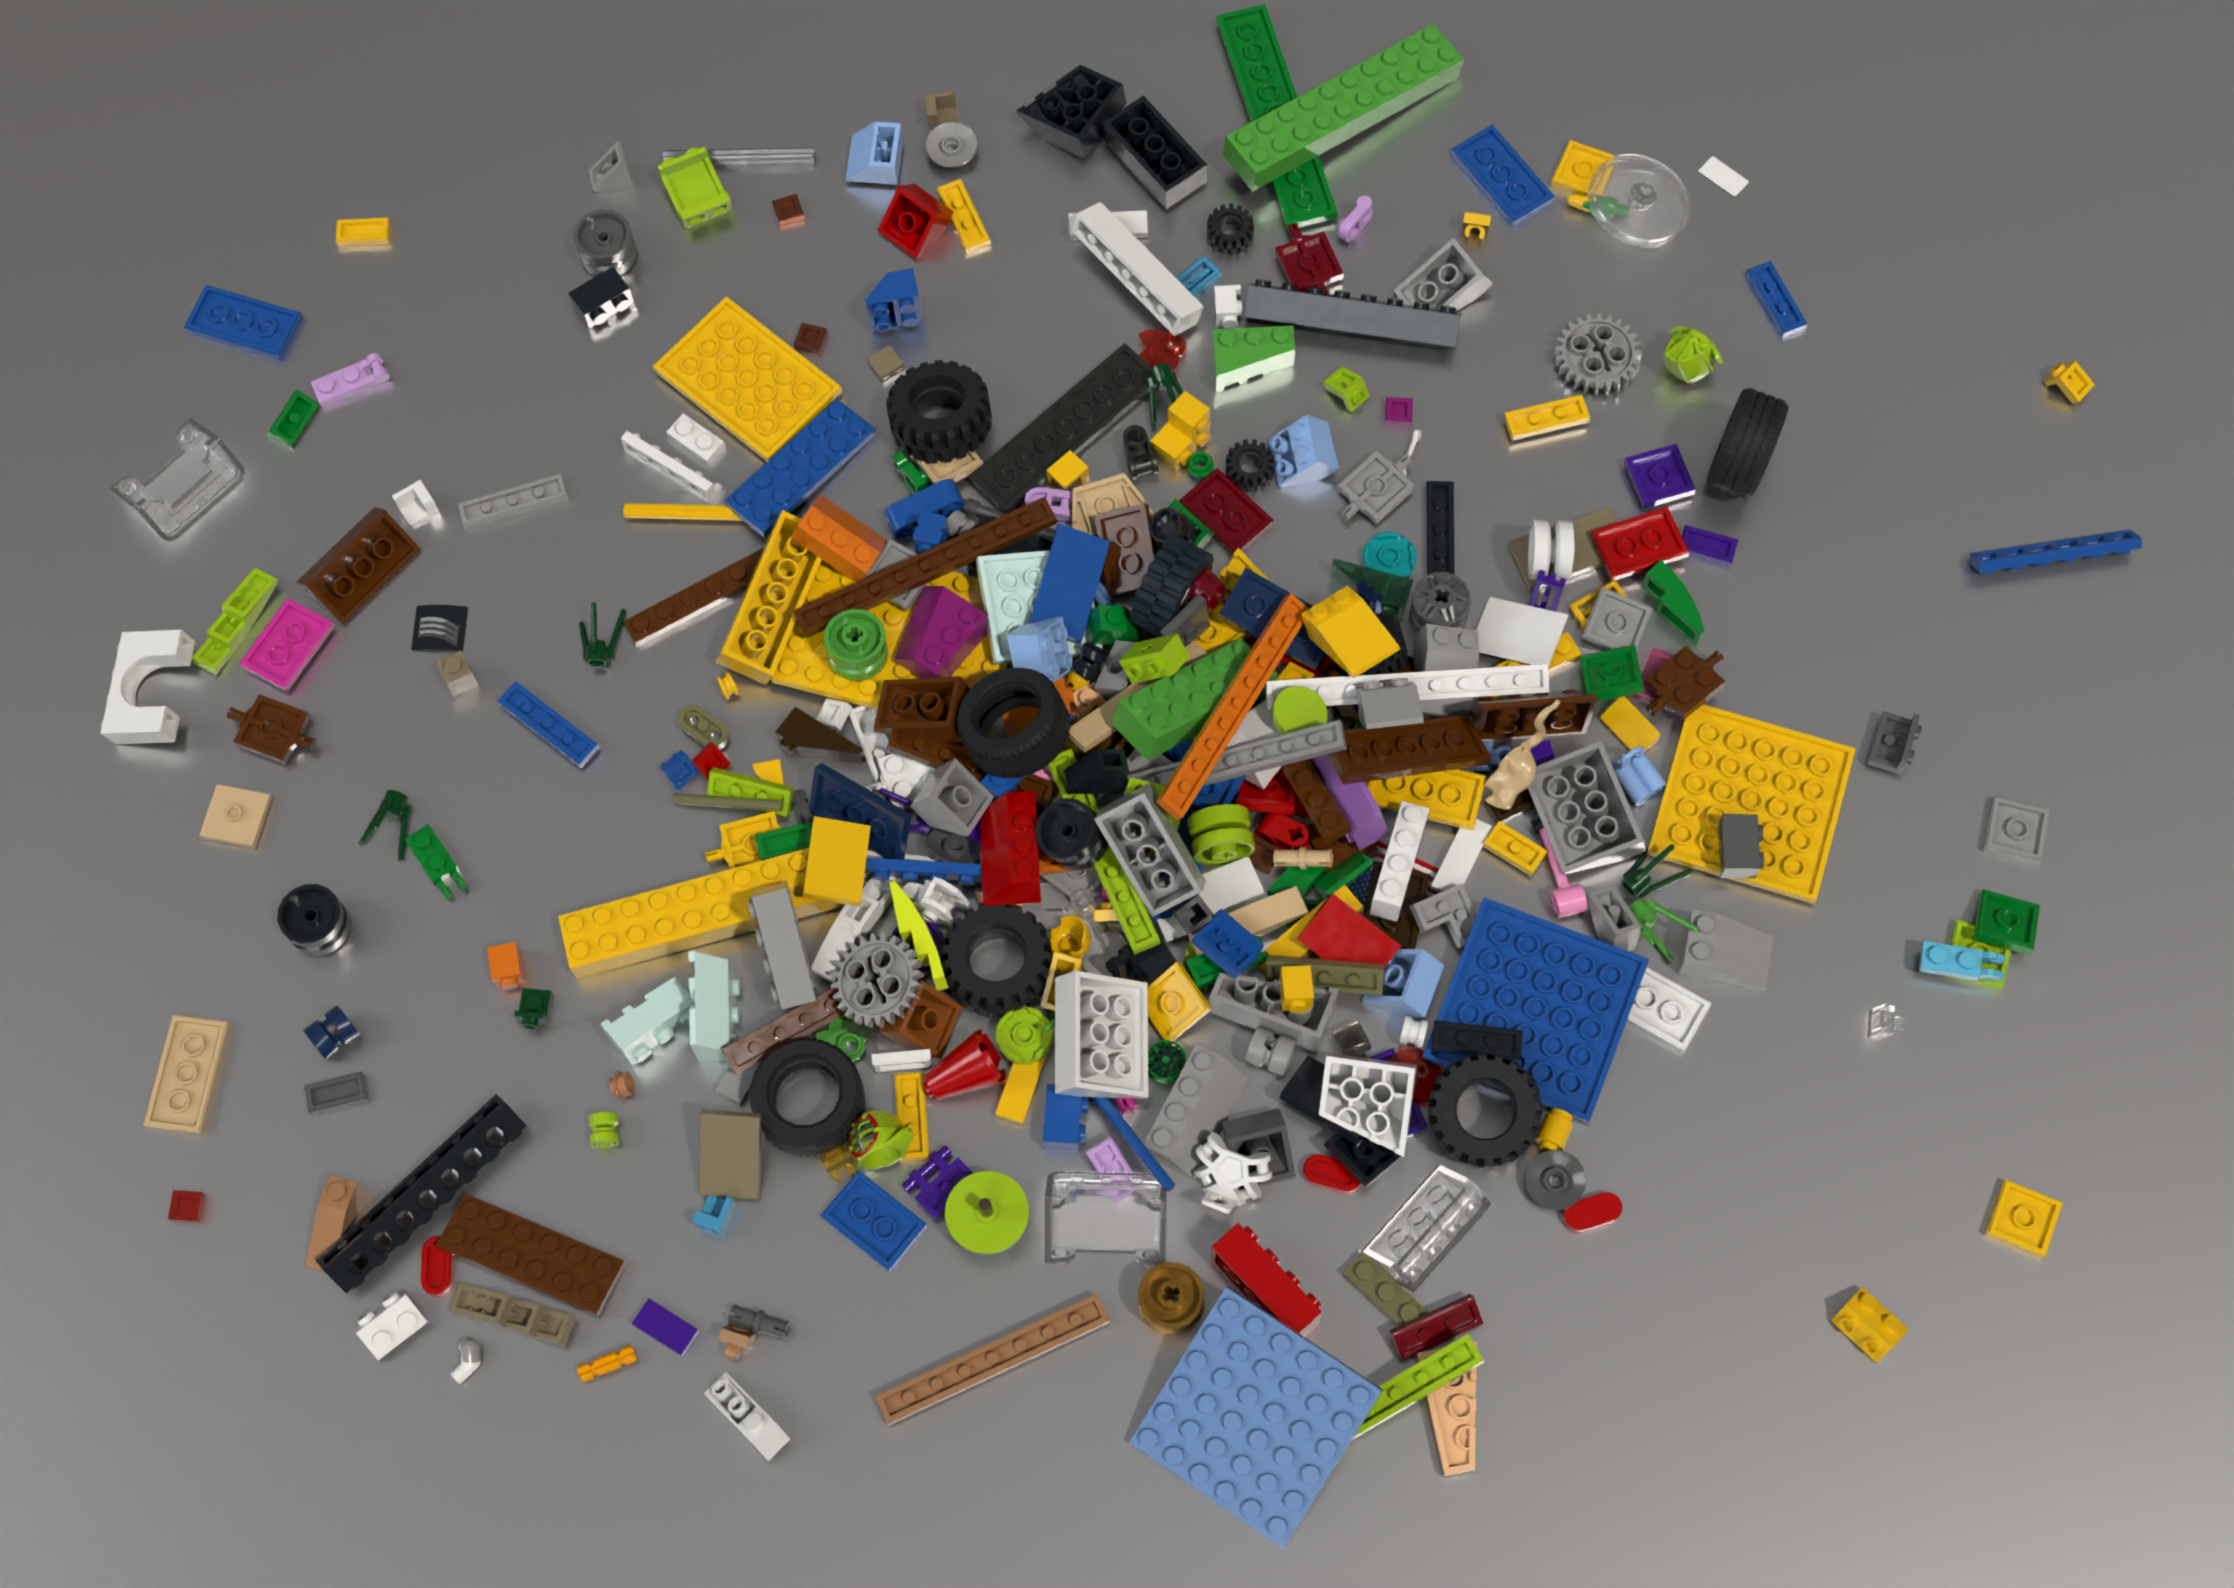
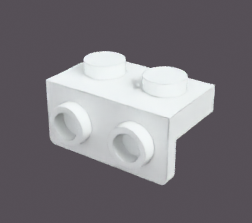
[354,1289,428,1360]

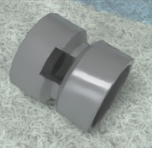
[1245,1026,1297,1076]

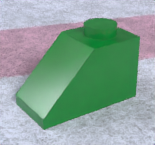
[1087,605,1143,645]

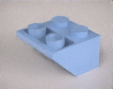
[846,122,904,185]
[1268,414,1339,488]
[1007,616,1073,683]

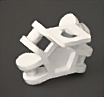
[1193,1132,1272,1214]

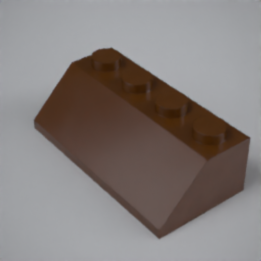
[297,507,421,624]

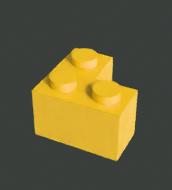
[1150,391,1211,472]

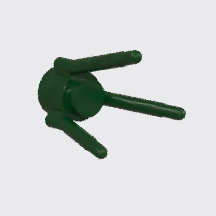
[1147,363,1183,427]
[579,602,626,667]
[359,790,411,862]
[1621,844,1692,898]

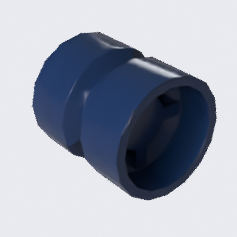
[303,1005,360,1060]

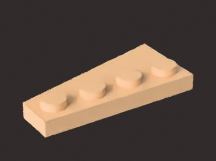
[1417,1342,1477,1476]

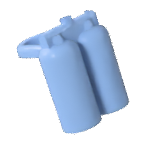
[1611,746,1667,806]

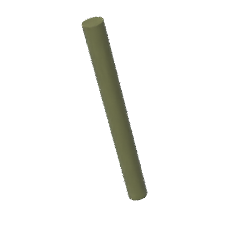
[672,793,784,811]

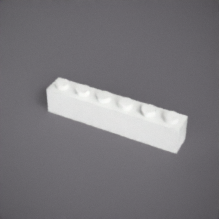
[1072,202,1204,336]

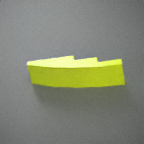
[889,881,948,991]

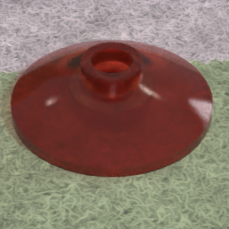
[1389,1048,1442,1104]

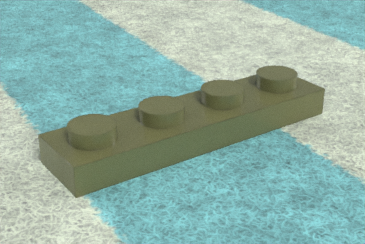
[1266,955,1384,996]

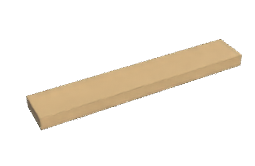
[1068,641,1209,753]

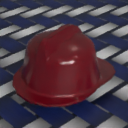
[1188,568,1226,613]

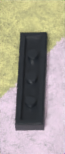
[1426,481,1455,575]

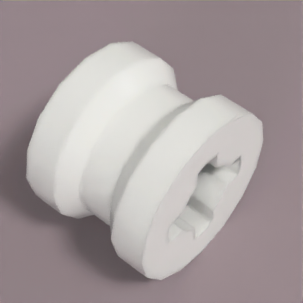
[1399,1016,1428,1049]

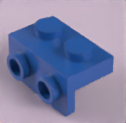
[1191,909,1264,979]

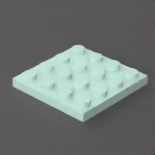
[976,550,1102,665]

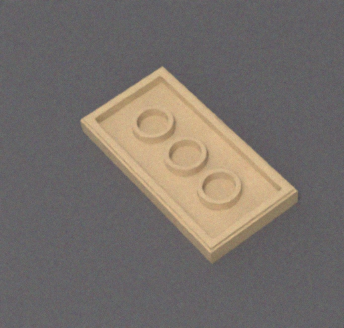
[143,1014,231,1136]

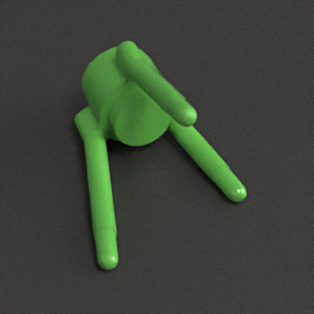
[1629,899,1698,961]

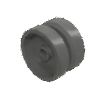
[573,209,637,276]

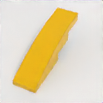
[1257,885,1363,978]

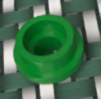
[1187,452,1214,478]

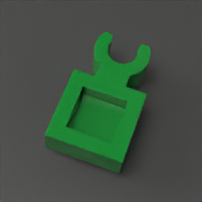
[892,451,929,494]

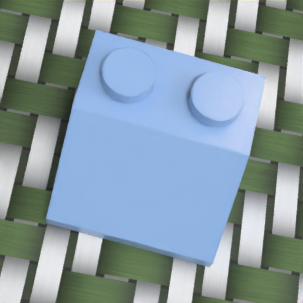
[1362,949,1444,1017]

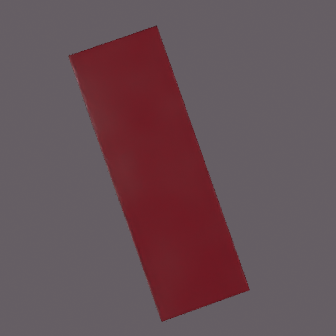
[1389,1294,1484,1360]

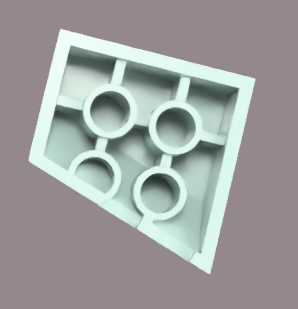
[688,951,741,1062]

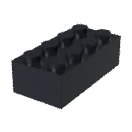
[1102,95,1207,209]

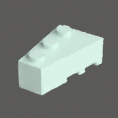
[600,977,695,1065]

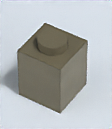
[435,650,479,698]

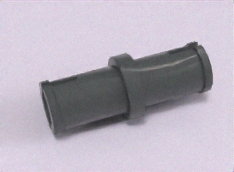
[728,1304,791,1341]

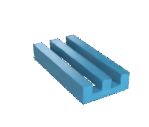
[1176,256,1222,298]

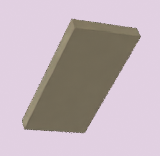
[1508,507,1618,592]

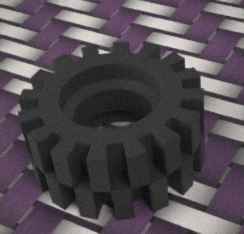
[1207,203,1254,255]
[1226,439,1274,492]

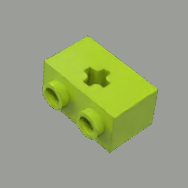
[1119,633,1190,684]

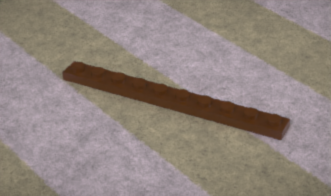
[793,497,1057,638]

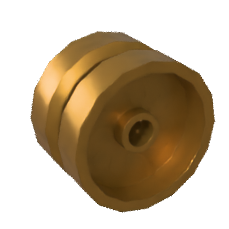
[1138,1262,1204,1336]

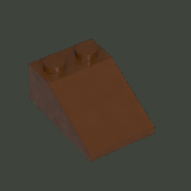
[873,676,970,744]

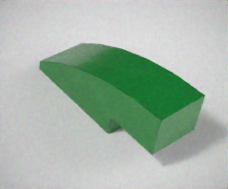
[1642,560,1705,646]

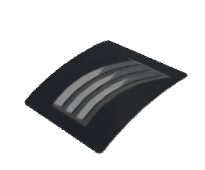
[411,605,468,651]

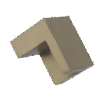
[924,91,959,131]

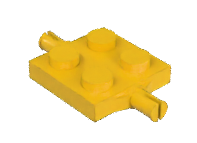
[705,811,781,869]

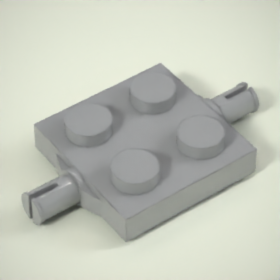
[1338,451,1415,524]

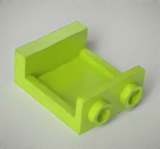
[658,147,732,229]

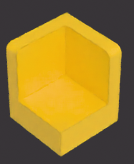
[1046,450,1089,489]

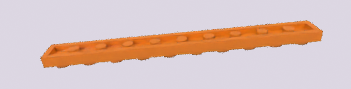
[1156,593,1309,820]

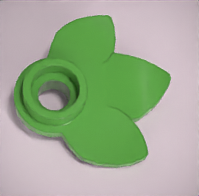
[816,1014,873,1061]

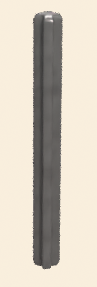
[662,147,816,165]

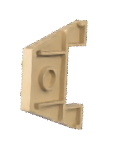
[1072,473,1162,548]

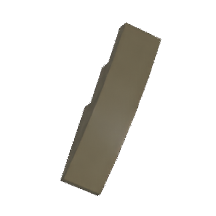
[449,1283,576,1347]

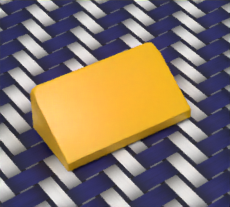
[1599,696,1660,752]

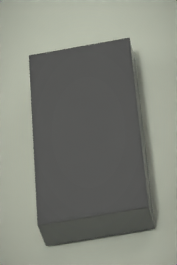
[304,1072,369,1116]

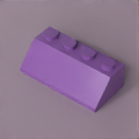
[1310,721,1390,850]

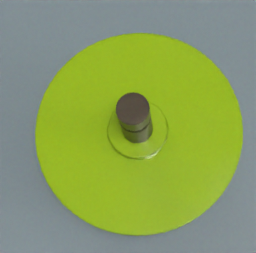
[945,1171,1029,1254]

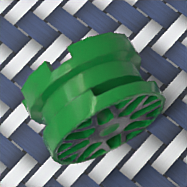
[1148,1040,1187,1086]

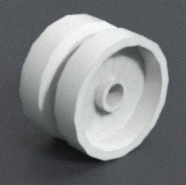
[1528,519,1575,581]

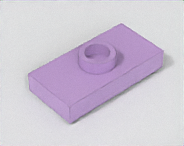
[1086,1137,1142,1203]

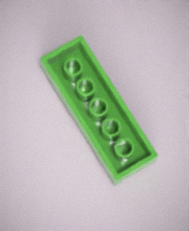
[1111,638,1278,761]

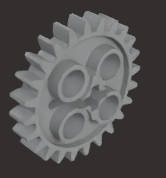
[1554,313,1642,395]
[831,933,925,1028]

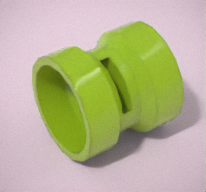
[588,1112,619,1148]

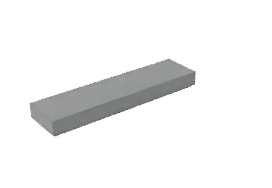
[457,473,570,531]

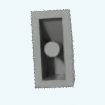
[1587,885,1642,951]

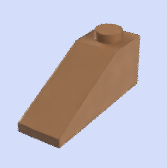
[305,1175,366,1273]

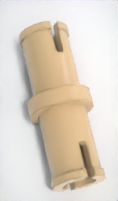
[1273,847,1333,870]

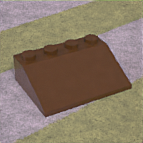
[1471,689,1598,741]

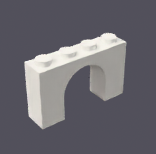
[100,629,195,744]

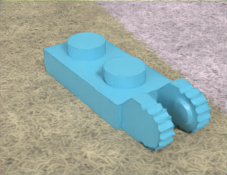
[1919,941,2005,982]

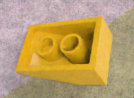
[1301,586,1400,678]

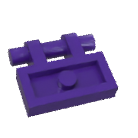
[901,1145,973,1221]

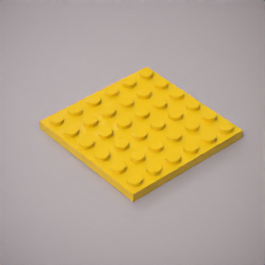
[1646,704,1856,904]

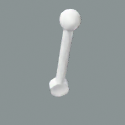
[1403,430,1422,476]

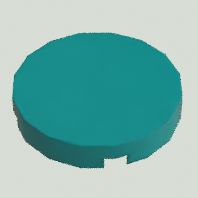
[1362,531,1417,585]

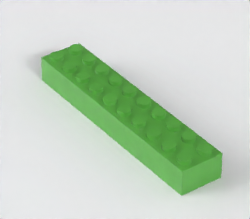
[1222,24,1464,192]

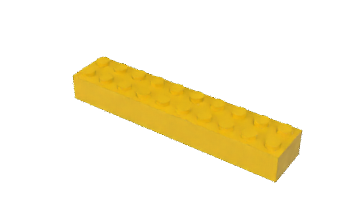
[558,848,845,979]

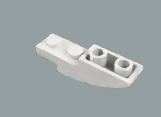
[811,877,893,983]

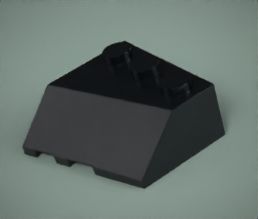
[1016,65,1127,159]

